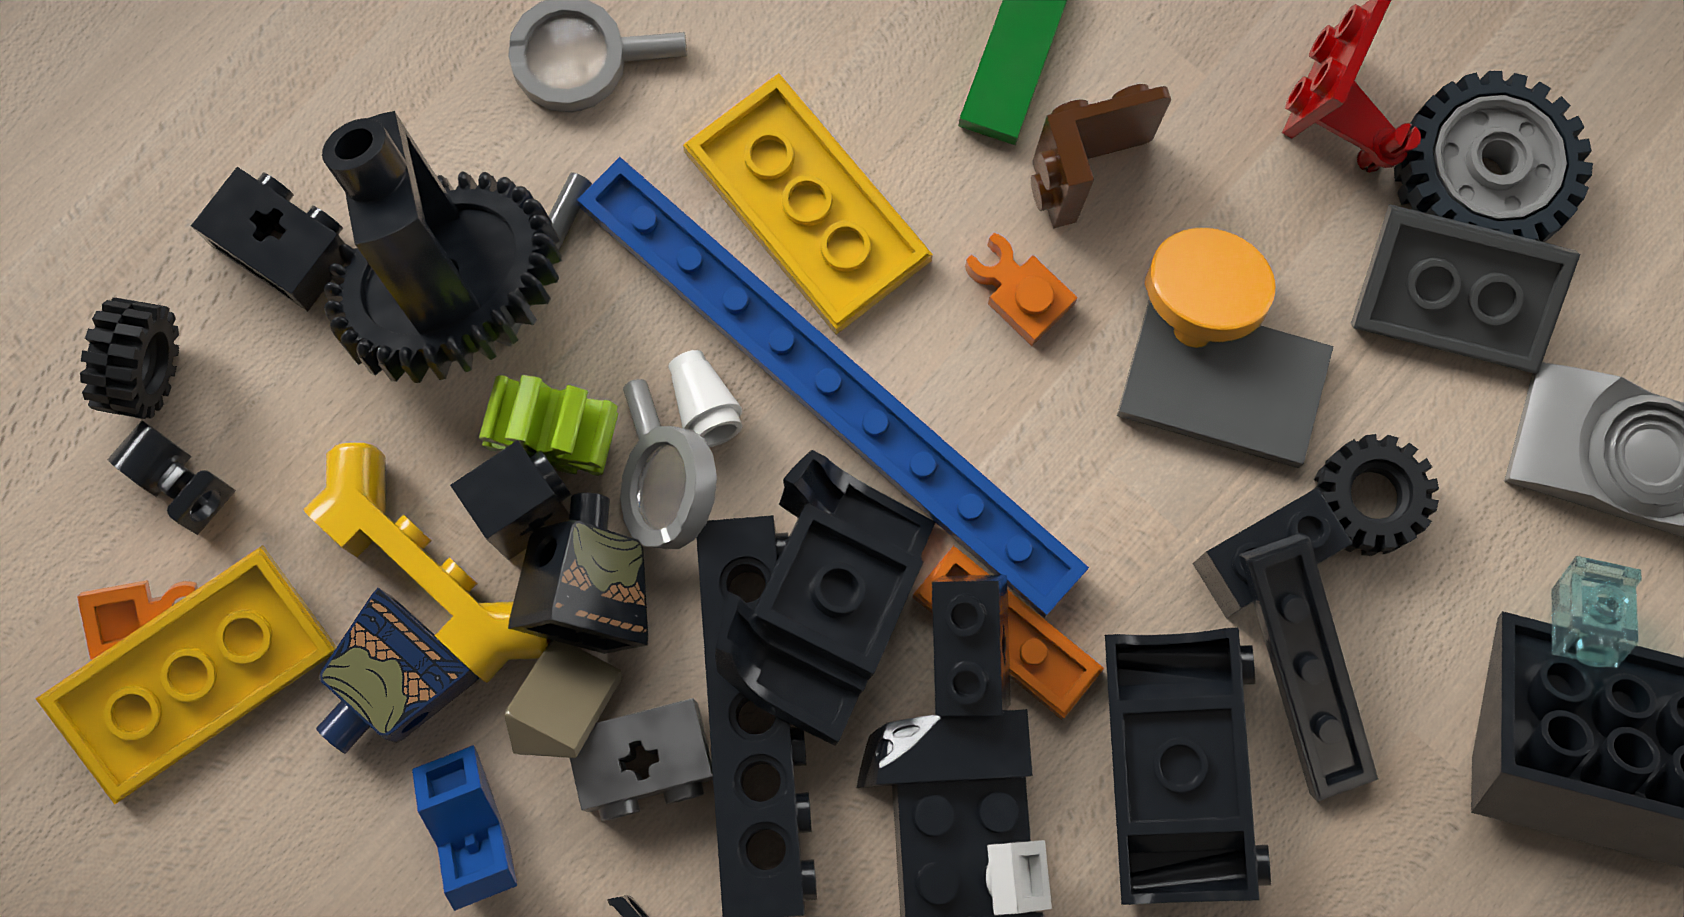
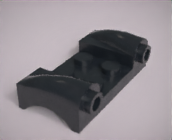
[1105,627,1271,905]

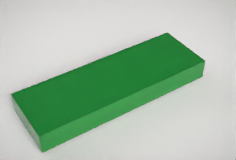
[958,0,1068,146]

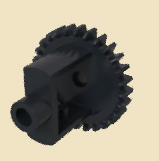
[322,111,562,383]

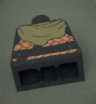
[508,493,648,654]

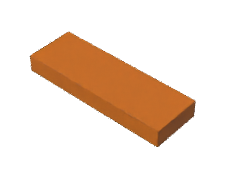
[912,545,1104,720]

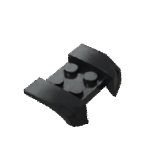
[715,450,936,746]
[856,709,1043,917]

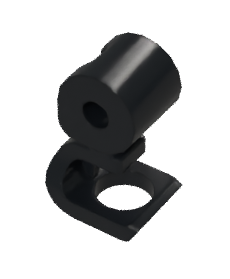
[107,420,236,535]

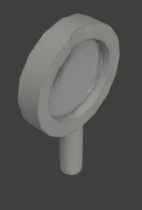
[508,0,687,112]
[620,379,717,549]

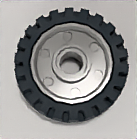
[1394,71,1593,242]

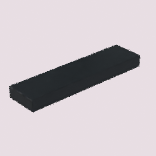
[1239,533,1379,801]

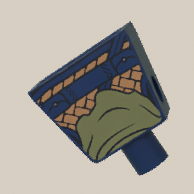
[316,588,479,754]

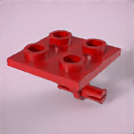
[1282,0,1421,173]

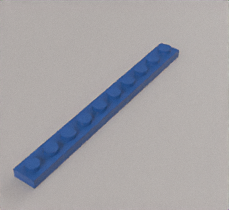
[577,157,1089,618]

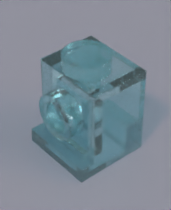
[1551,556,1642,668]

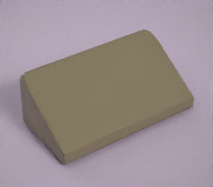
[505,640,622,758]

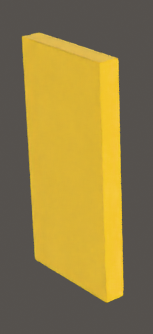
[683,73,933,335]
[35,545,337,805]

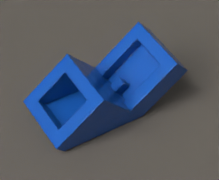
[412,745,517,911]

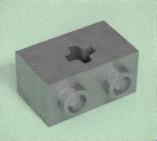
[570,698,713,821]

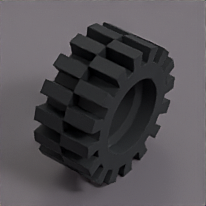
[80,297,179,419]
[1314,434,1439,556]

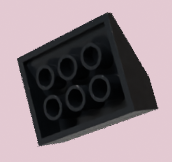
[1471,611,1684,868]

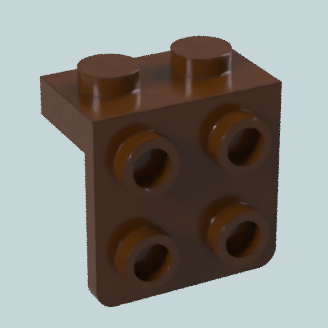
[1031,84,1171,229]

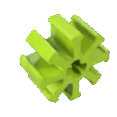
[479,375,619,476]

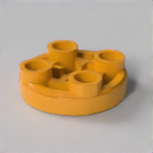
[1144,228,1276,348]

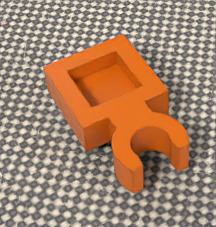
[965,233,1078,346]
[77,580,198,660]

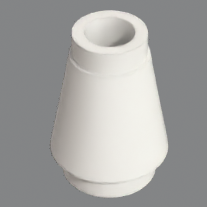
[668,350,742,448]

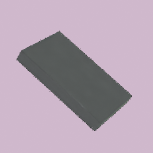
[1351,204,1581,374]
[1117,299,1334,468]

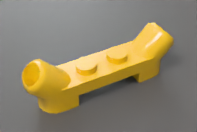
[303,443,551,683]

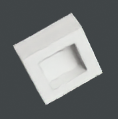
[986,840,1052,915]

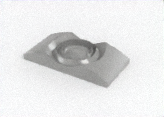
[1504,362,1684,538]

